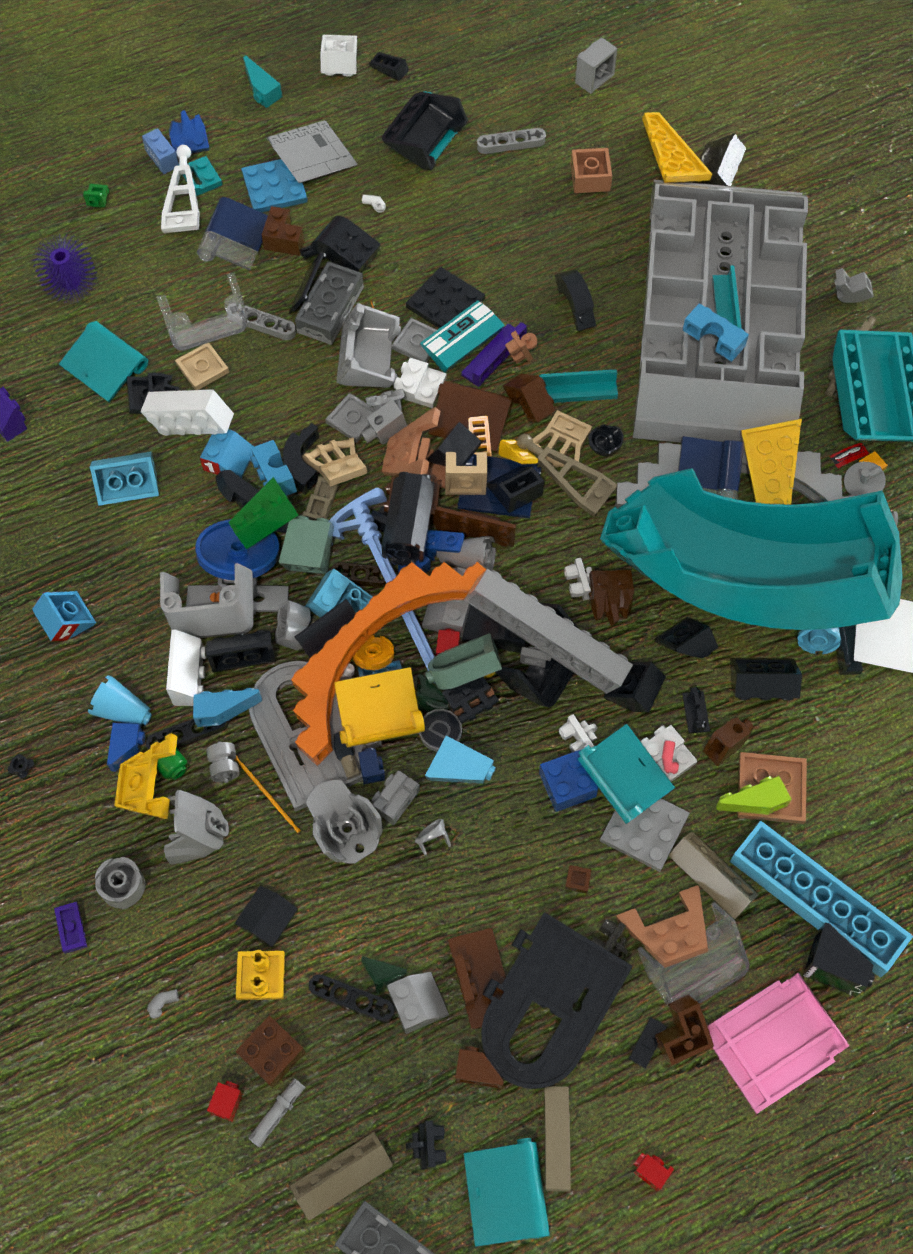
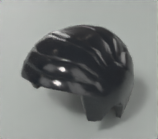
[588,424,624,457]

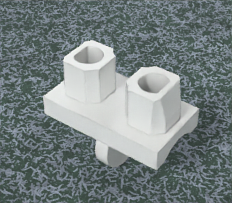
[564,558,592,601]
[559,714,598,753]

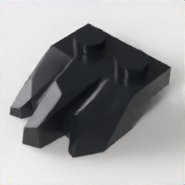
[126,373,180,414]

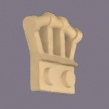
[533,410,593,471]
[302,437,367,487]

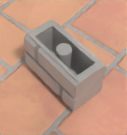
[371,771,420,825]

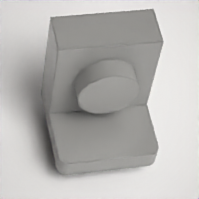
[520,647,551,668]

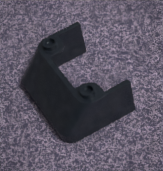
[495,602,579,707]

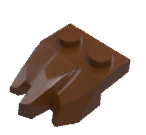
[589,570,634,626]

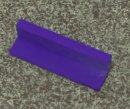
[461,322,527,387]

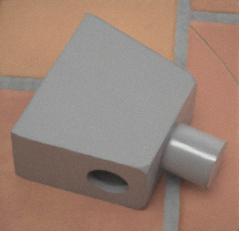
[361,399,407,444]

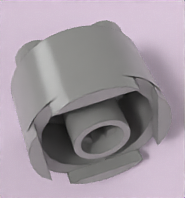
[95,857,146,909]

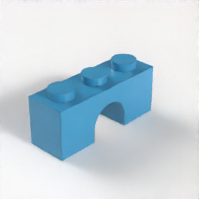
[683,303,749,362]
[250,440,297,496]

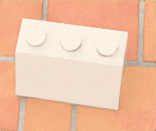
[166,630,207,706]

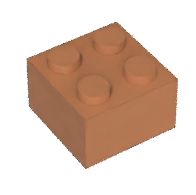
[570,148,612,193]

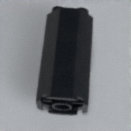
[382,472,435,566]

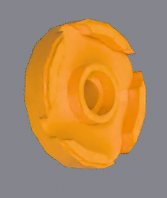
[352,635,394,670]

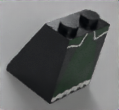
[802,922,875,997]

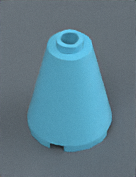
[797,627,841,654]
[88,675,152,727]

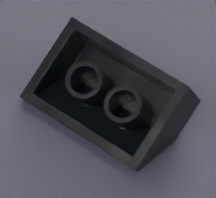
[206,630,276,673]
[730,658,802,701]

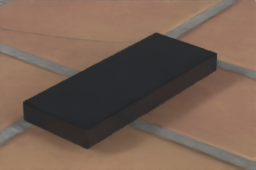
[629,1017,667,1069]

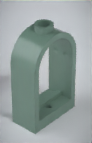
[425,633,502,690]

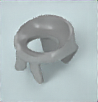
[415,819,451,855]

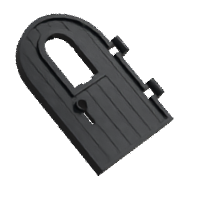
[481,912,633,1089]

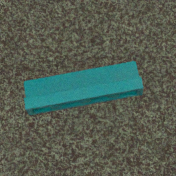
[712,266,742,339]
[539,369,618,403]

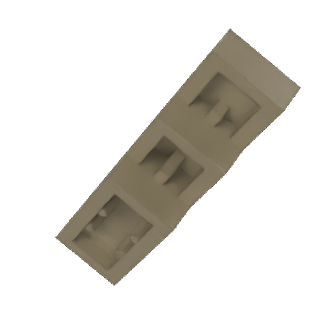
[302,477,339,521]
[544,1086,571,1192]

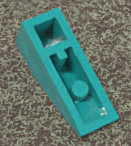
[243,56,282,108]

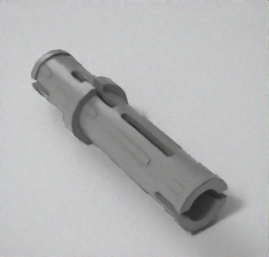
[248,1078,306,1148]

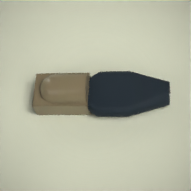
[334,732,360,780]

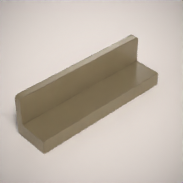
[669,832,759,919]
[290,1132,393,1220]

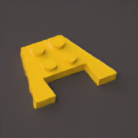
[114,733,177,819]

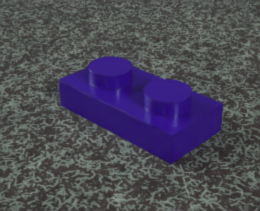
[54,902,87,954]

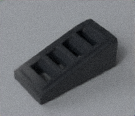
[369,52,409,81]

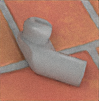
[147,989,179,1018]

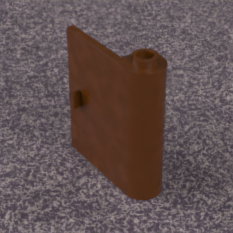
[428,380,513,452]

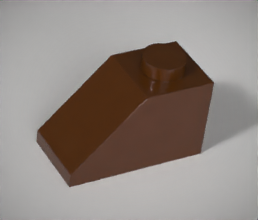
[455,1046,504,1089]

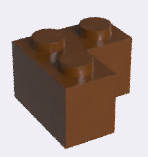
[261,206,304,256]
[503,374,556,423]
[654,995,714,1066]

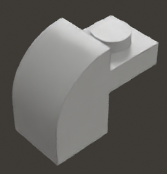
[834,268,874,303]

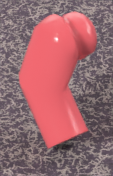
[662,741,679,774]

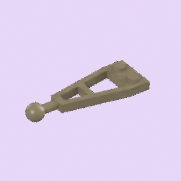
[517,434,617,517]

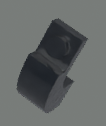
[555,269,597,331]
[283,423,319,495]

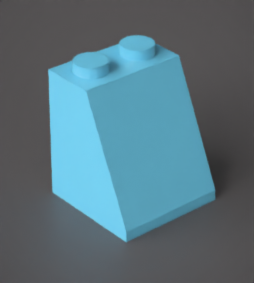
[425,736,496,784]

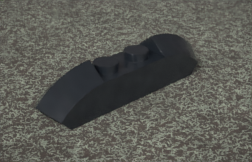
[215,470,289,533]

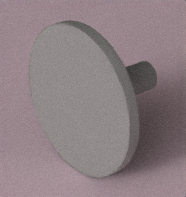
[844,462,886,496]

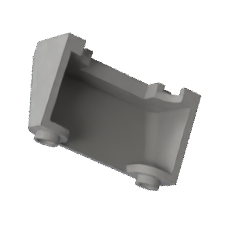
[337,303,401,388]

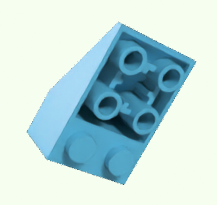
[305,569,373,617]

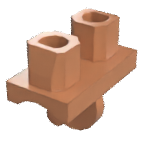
[505,331,538,364]

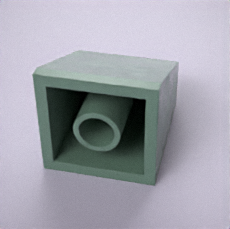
[279,516,334,574]

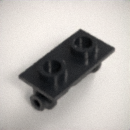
[682,687,710,734]

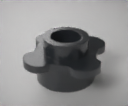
[8,754,34,779]

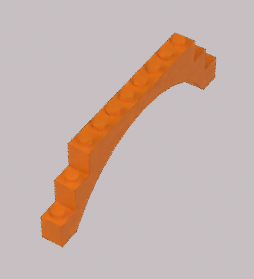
[291,562,487,766]

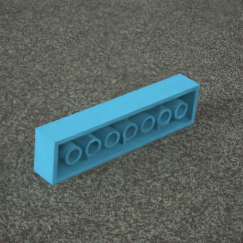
[730,821,913,978]

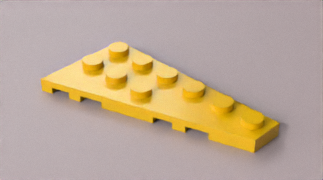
[642,112,712,183]
[741,419,802,505]

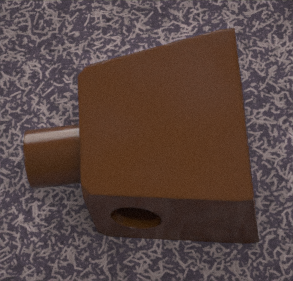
[703,717,754,767]

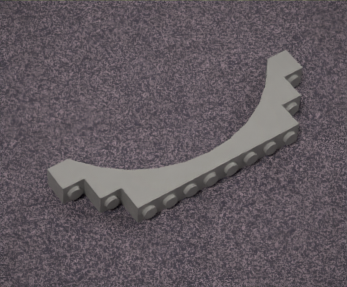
[615,443,853,509]

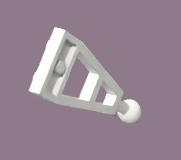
[161,145,200,233]

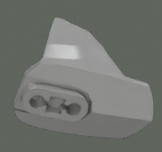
[306,780,382,864]
[164,790,229,864]

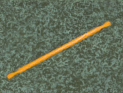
[235,755,301,833]

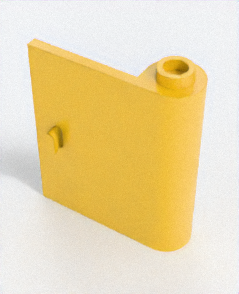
[334,667,425,748]

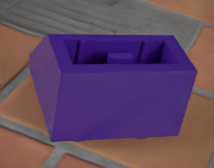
[0,387,27,442]

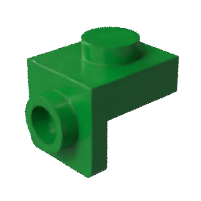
[83,184,109,207]

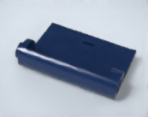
[457,454,541,519]

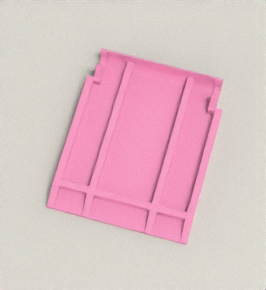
[707,973,850,1114]

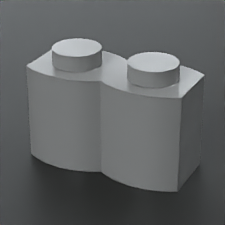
[275,600,311,650]

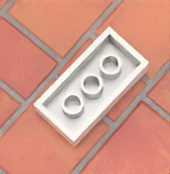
[140,390,234,436]

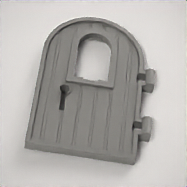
[249,661,382,812]

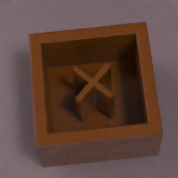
[235,1015,306,1089]

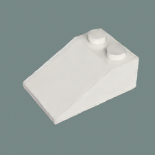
[321,35,357,76]

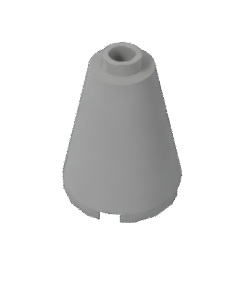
[436,536,496,570]

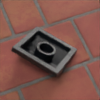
[234,885,298,948]

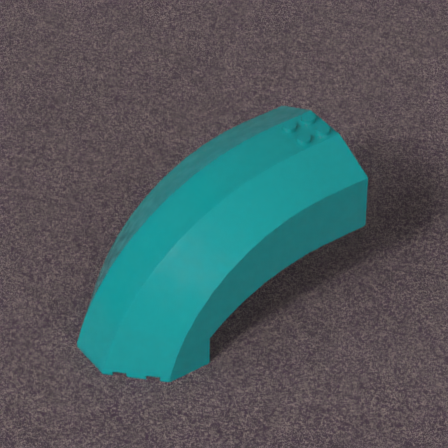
[600,468,902,630]

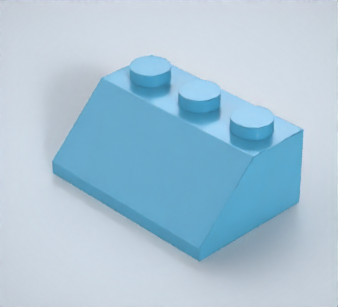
[90,451,159,506]

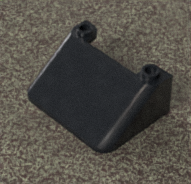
[382,92,468,171]

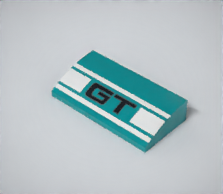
[420,300,505,373]

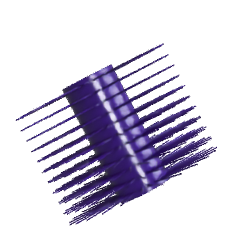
[32,234,98,303]

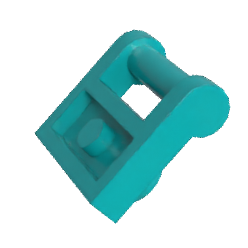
[178,156,222,196]

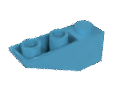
[193,688,262,727]

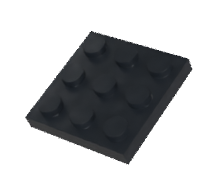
[406,266,485,328]

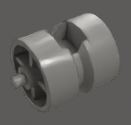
[206,741,240,783]

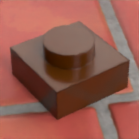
[565,865,592,894]

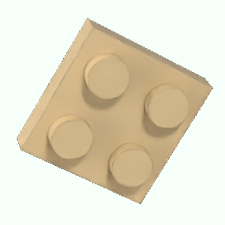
[175,342,229,390]

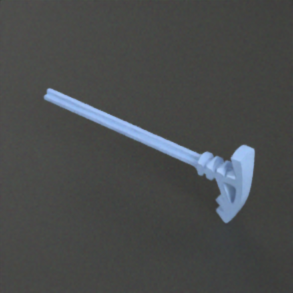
[329,488,435,684]

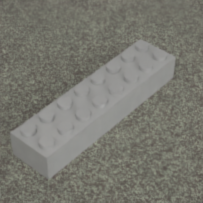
[464,569,633,694]

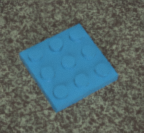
[241,159,308,212]

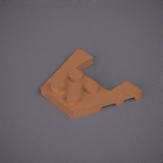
[381,407,441,477]
[616,885,708,968]

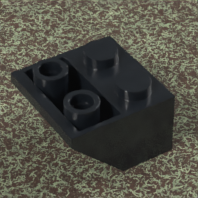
[486,466,544,513]

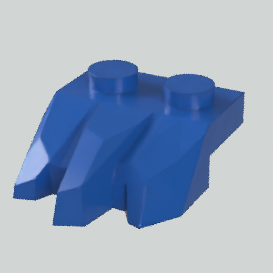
[169,110,210,155]

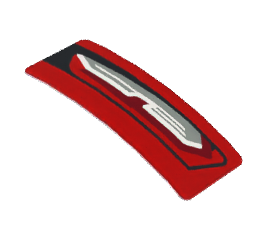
[830,443,869,468]

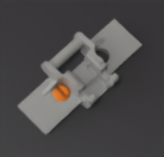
[186,577,288,614]

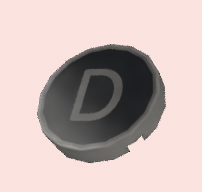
[419,709,462,752]

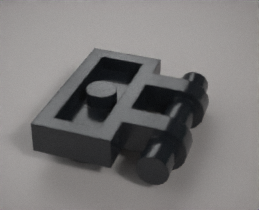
[442,677,499,724]

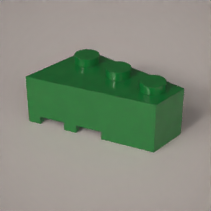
[228,477,298,549]

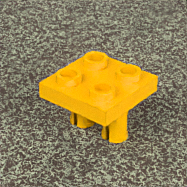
[236,950,285,1000]

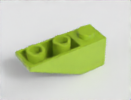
[716,776,792,815]

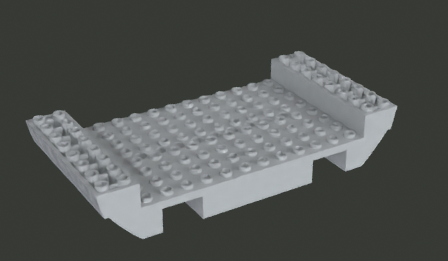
[633,180,808,443]

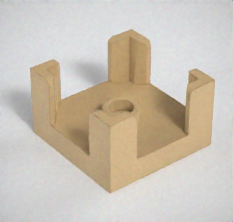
[445,452,487,495]

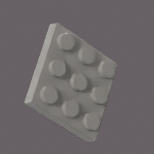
[600,799,690,872]

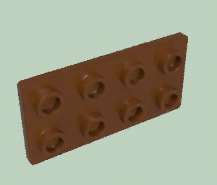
[434,506,516,547]
[448,928,506,1030]

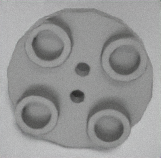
[365,389,405,411]

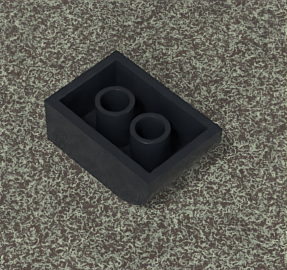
[310,216,381,273]

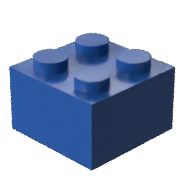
[539,750,598,812]

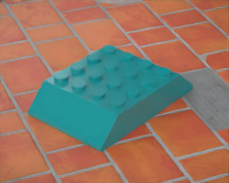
[832,330,913,442]

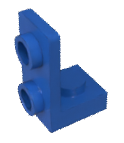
[425,530,465,561]

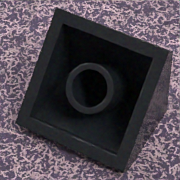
[427,422,482,466]

